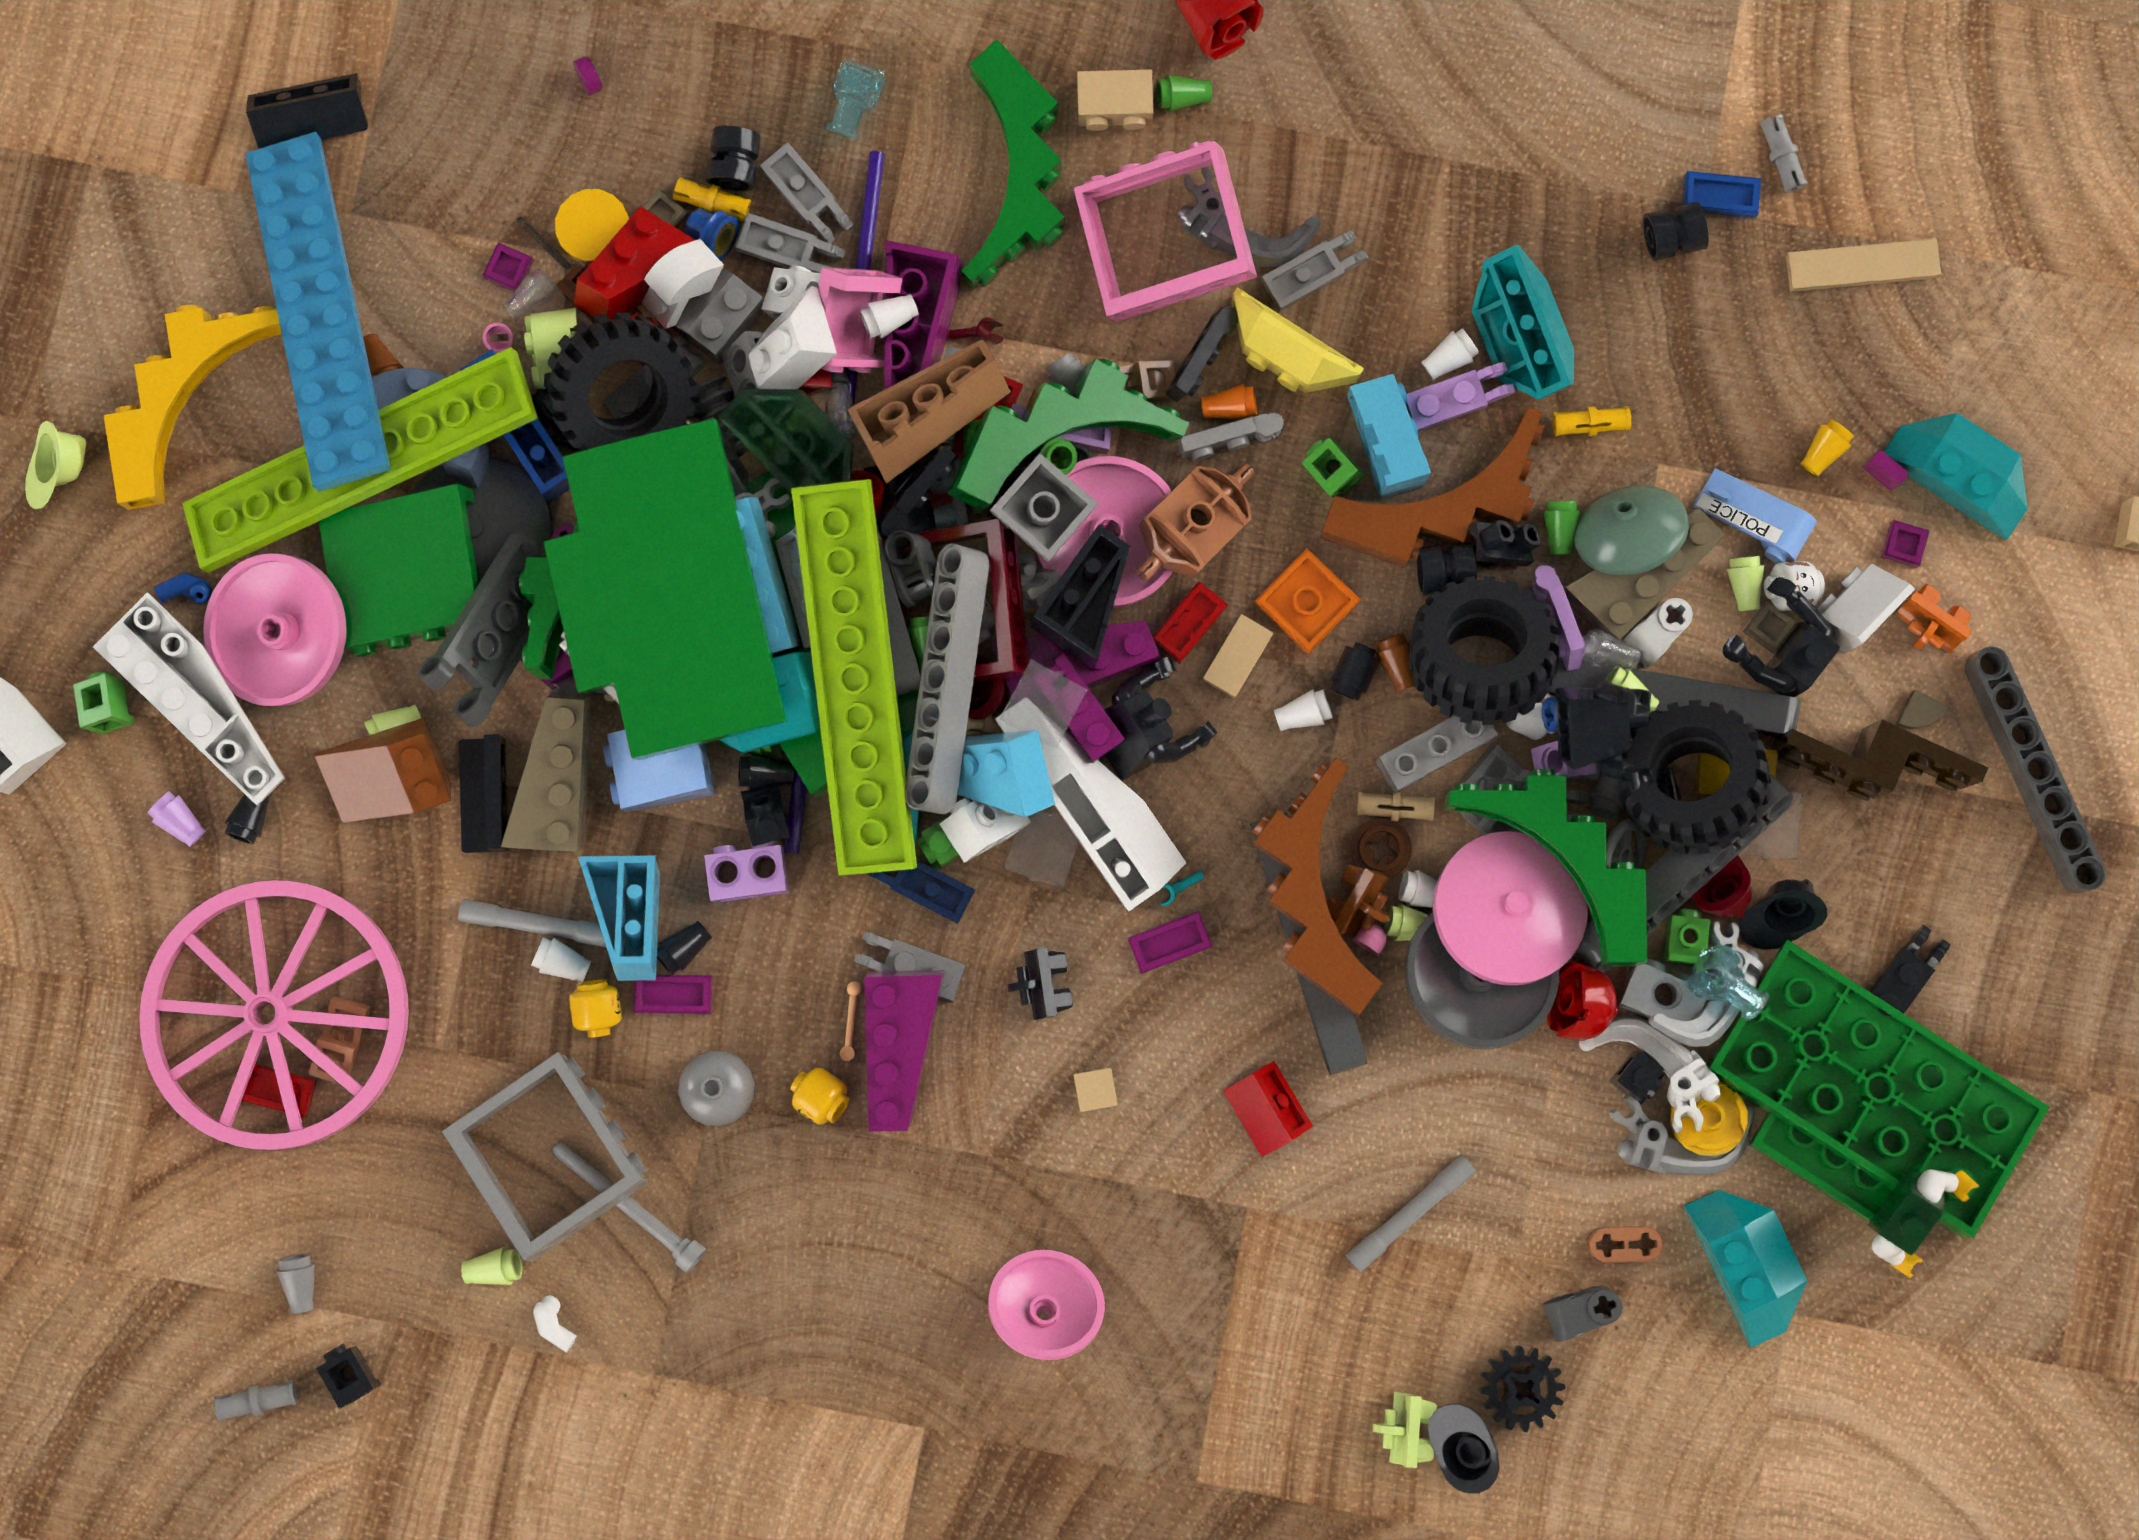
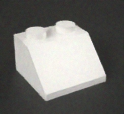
[748,286,837,392]
[1816,564,1915,654]

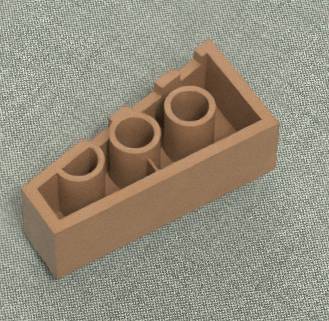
[847,339,1010,483]

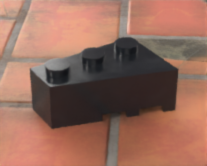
[1031,525,1130,670]

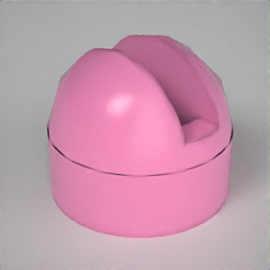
[482,323,514,353]
[1353,924,1386,956]

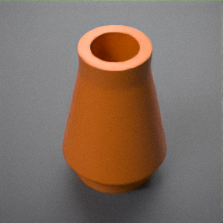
[1201,384,1257,420]

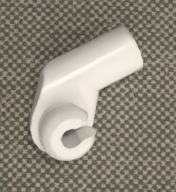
[533,1295,577,1353]

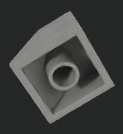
[671,268,764,365]
[990,453,1098,562]

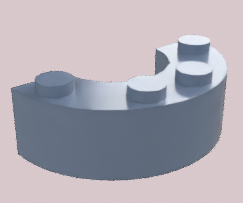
[372,368,489,488]

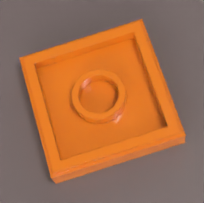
[1254,548,1361,655]

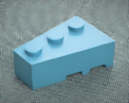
[1347,374,1431,500]
[957,730,1055,817]
[578,855,660,981]

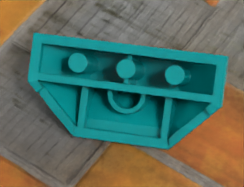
[1471,245,1574,400]
[1883,413,2028,541]
[719,652,820,753]
[1683,1190,1807,1348]

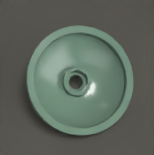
[1574,485,1689,575]

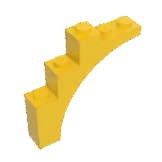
[104,305,282,510]

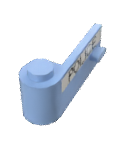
[1693,468,1817,563]

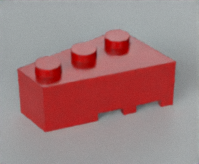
[574,206,696,320]

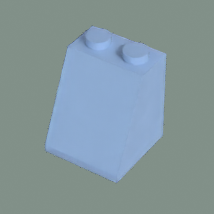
[603,730,715,812]

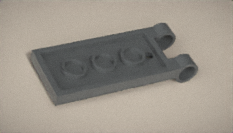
[417,532,543,727]

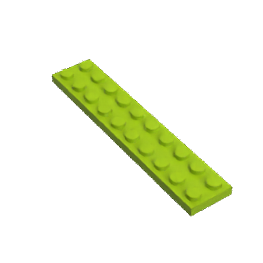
[182,347,538,573]
[791,479,917,876]

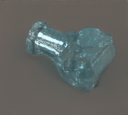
[825,59,887,141]
[1686,943,1769,1021]

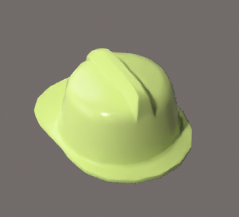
[25,421,86,510]

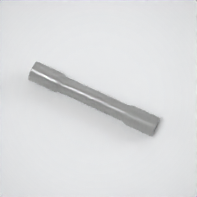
[458,899,606,947]
[1345,1155,1476,1273]

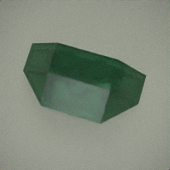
[718,389,854,495]

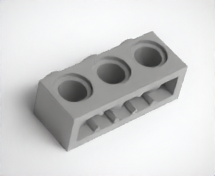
[1375,715,1498,793]

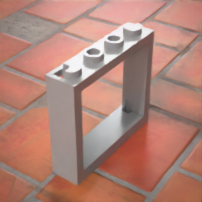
[442,1052,648,1262]

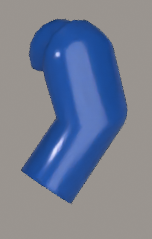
[154,572,212,604]

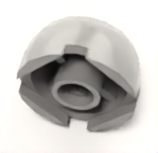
[678,1050,756,1127]

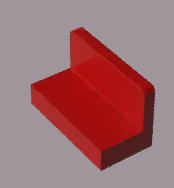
[1224,1060,1313,1156]

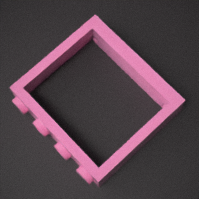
[1073,140,1257,323]

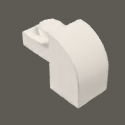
[642,239,724,329]

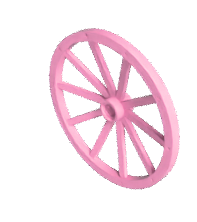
[139,880,409,1150]

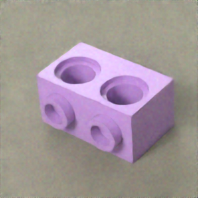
[704,841,790,903]

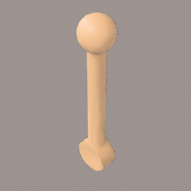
[840,981,862,1061]

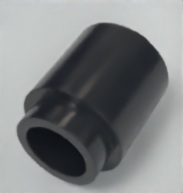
[1331,642,1380,701]

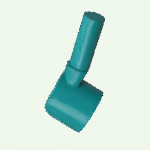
[1159,870,1204,906]

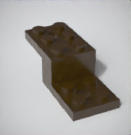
[1770,719,1988,801]

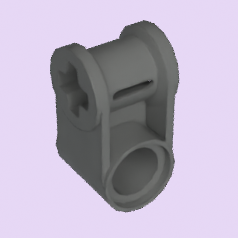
[884,530,937,608]
[1543,1286,1623,1342]

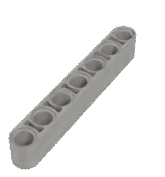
[906,543,989,814]

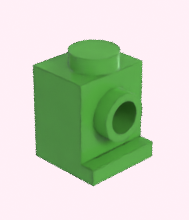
[1302,438,1367,498]
[73,672,135,735]
[916,817,961,871]
[1662,909,1710,967]

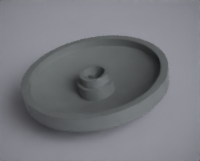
[411,457,553,583]
[1404,912,1559,1050]

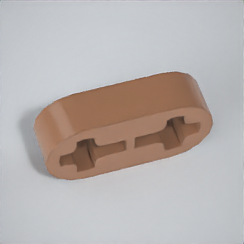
[1587,1226,1663,1263]

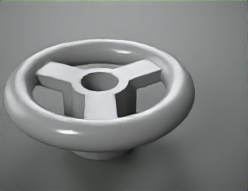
[1606,819,1647,869]

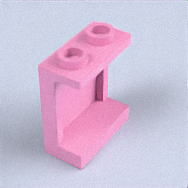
[818,267,903,373]

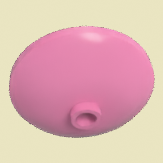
[988,1250,1105,1360]

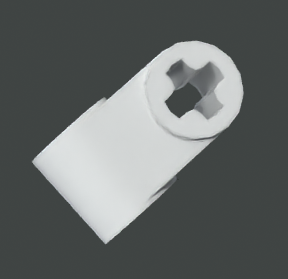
[1620,598,1693,668]

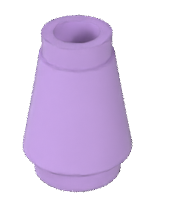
[147,791,206,847]

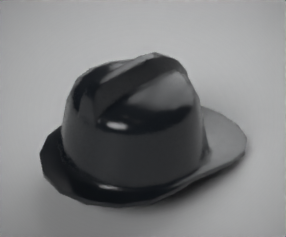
[1739,879,1827,950]
[1428,1404,1500,1494]

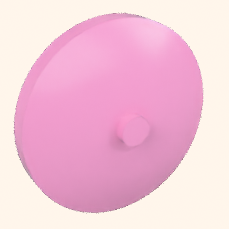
[1034,456,1173,608]
[203,553,347,706]
[1433,831,1588,986]

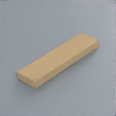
[1786,238,1941,292]

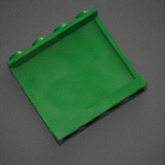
[319,484,479,657]

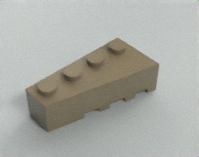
[1564,508,1726,647]
[501,692,592,852]

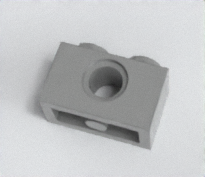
[1617,958,1709,1021]

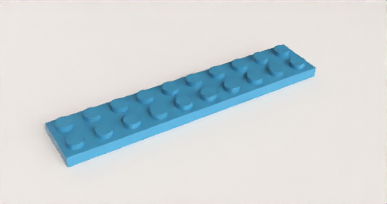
[245,132,391,492]

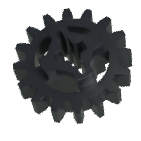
[1479,1345,1565,1432]

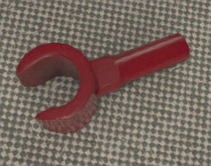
[949,317,1003,344]

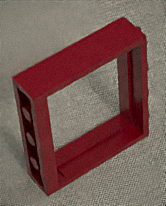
[881,519,1030,684]

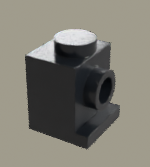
[741,783,790,846]
[1609,1051,1665,1105]
[316,1344,381,1409]

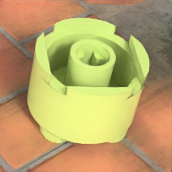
[524,308,581,389]

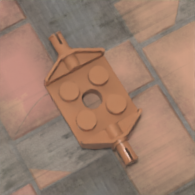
[1135,463,1255,582]

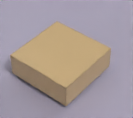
[1073,1068,1118,1112]

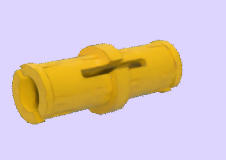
[673,176,752,222]
[1552,406,1631,437]

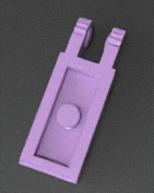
[1406,362,1515,432]
[1531,565,1585,671]

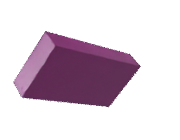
[1128,911,1213,974]
[634,974,713,1014]

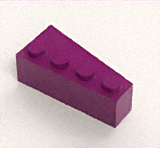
[884,240,964,390]
[990,620,1160,709]
[864,970,945,1132]

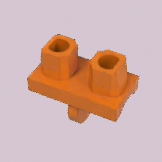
[1894,584,1972,654]

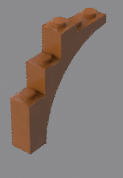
[1320,407,1545,568]
[1252,757,1383,1016]

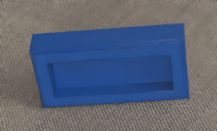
[1682,171,1761,218]

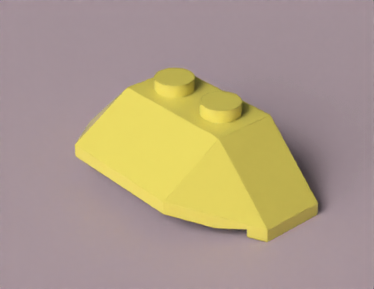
[1231,287,1364,393]

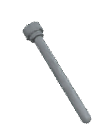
[553,1143,707,1273]

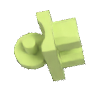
[1372,1392,1437,1468]

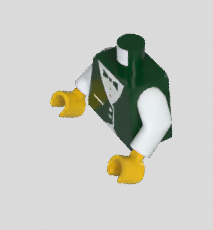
[1868,1166,1979,1278]

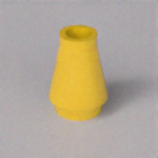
[1800,419,1854,477]

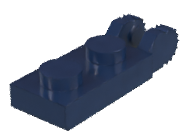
[865,860,976,924]

